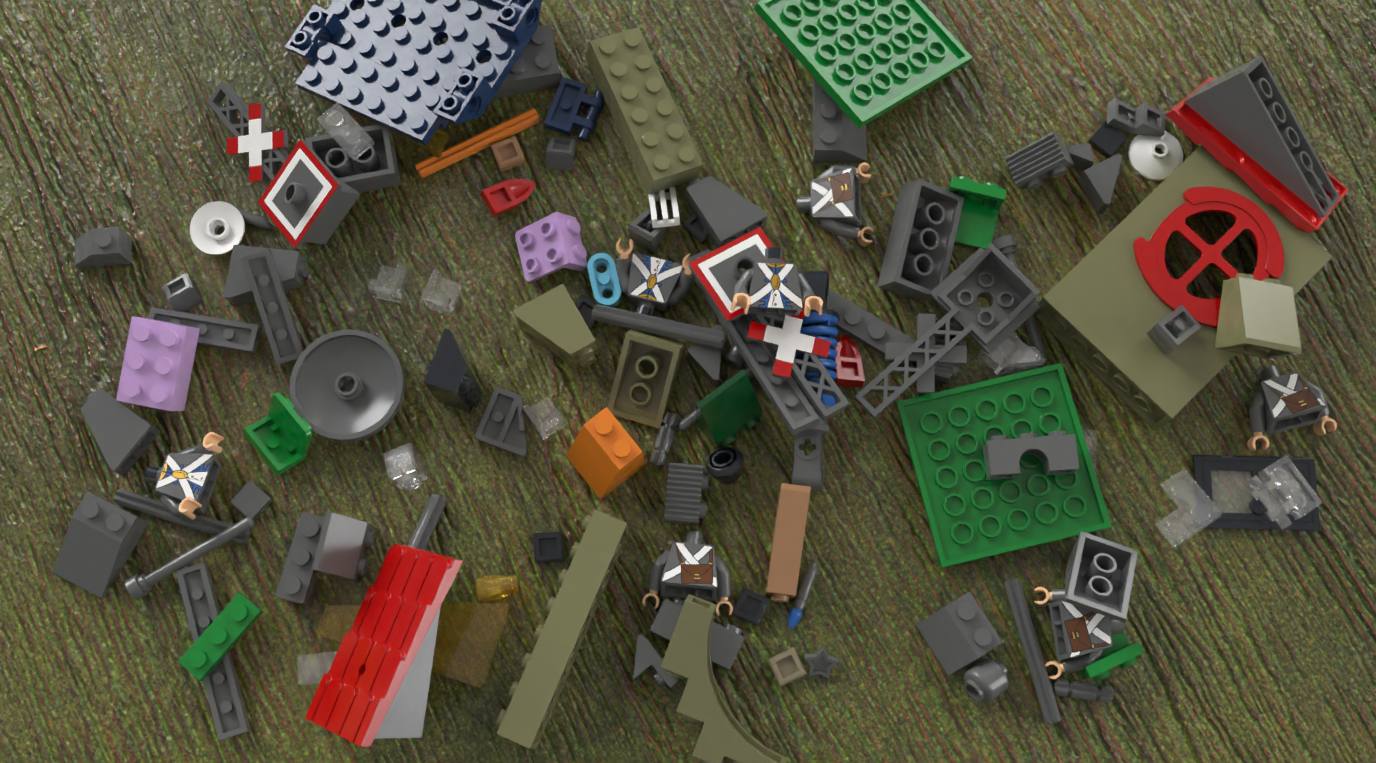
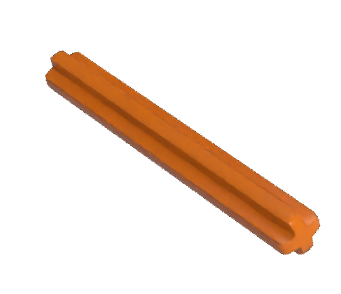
[415,108,540,178]

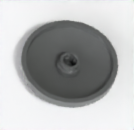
[290,329,405,442]

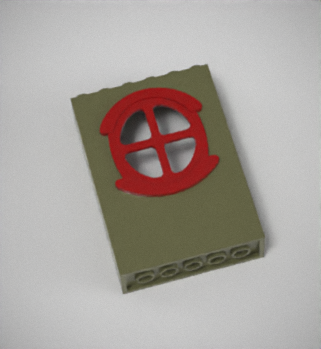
[1034,145,1332,431]

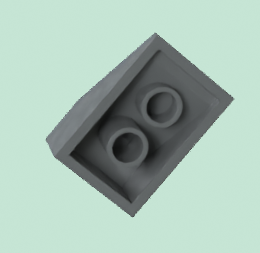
[53,491,149,599]
[1065,531,1138,622]

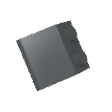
[312,511,376,583]
[915,591,1003,676]

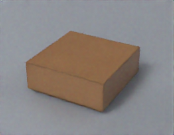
[490,136,526,172]

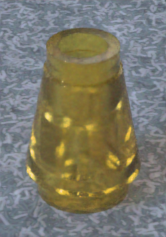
[475,574,519,603]

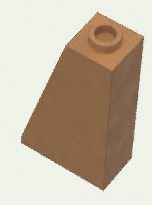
[765,483,811,603]

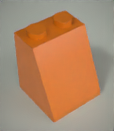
[566,407,645,500]

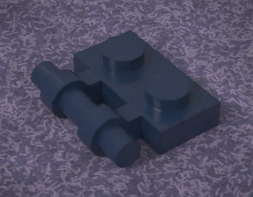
[544,77,604,142]

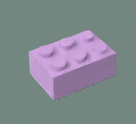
[116,316,200,411]

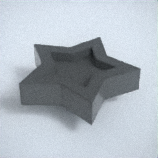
[805,646,839,679]

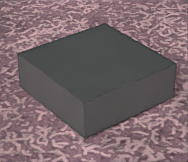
[230,480,273,521]

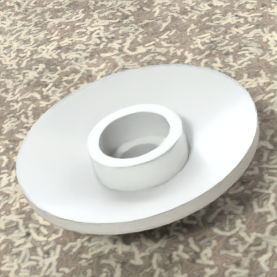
[1128,131,1183,181]
[190,201,245,255]

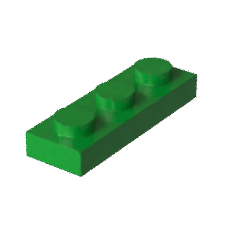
[178,592,264,681]

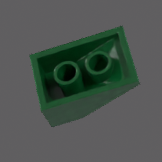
[696,370,762,449]

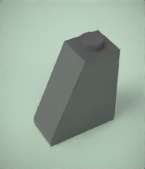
[685,176,768,249]
[223,245,308,306]
[81,387,161,476]

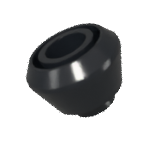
[706,447,744,484]

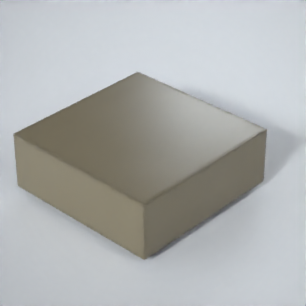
[767,647,807,687]

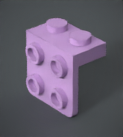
[515,211,587,282]

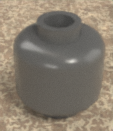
[964,658,1009,703]

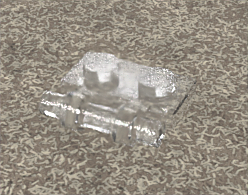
[1246,455,1323,529]

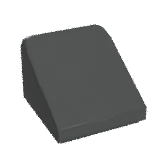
[546,136,577,171]
[1066,143,1094,171]
[162,273,202,312]

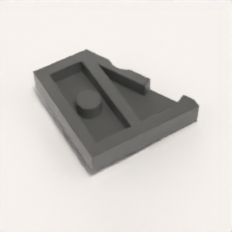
[474,386,527,459]

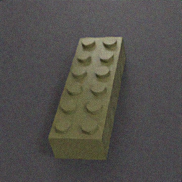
[586,27,704,194]

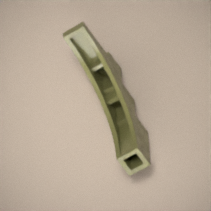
[661,594,787,763]

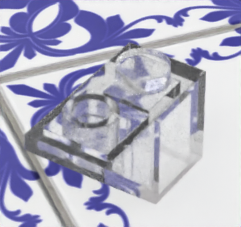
[976,331,1046,375]
[383,443,427,491]

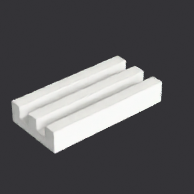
[648,187,680,228]

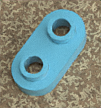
[587,253,622,307]

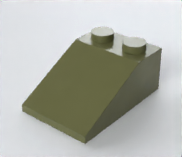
[608,329,687,429]

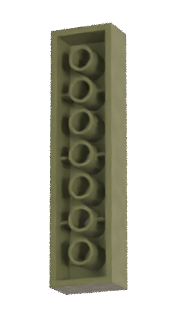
[495,509,630,749]

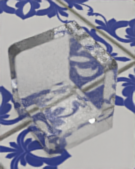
[368,263,409,303]
[421,269,463,316]
[522,397,567,440]

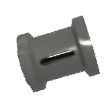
[721,342,745,370]

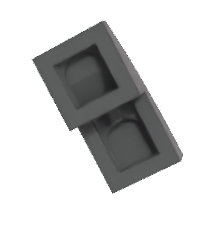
[1107,98,1165,137]

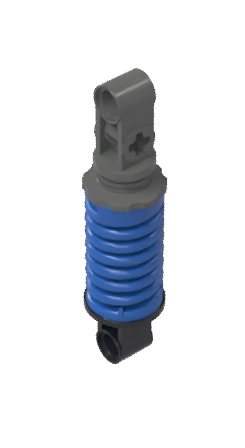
[789,271,840,491]

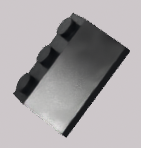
[424,328,482,413]

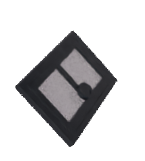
[1192,455,1320,531]

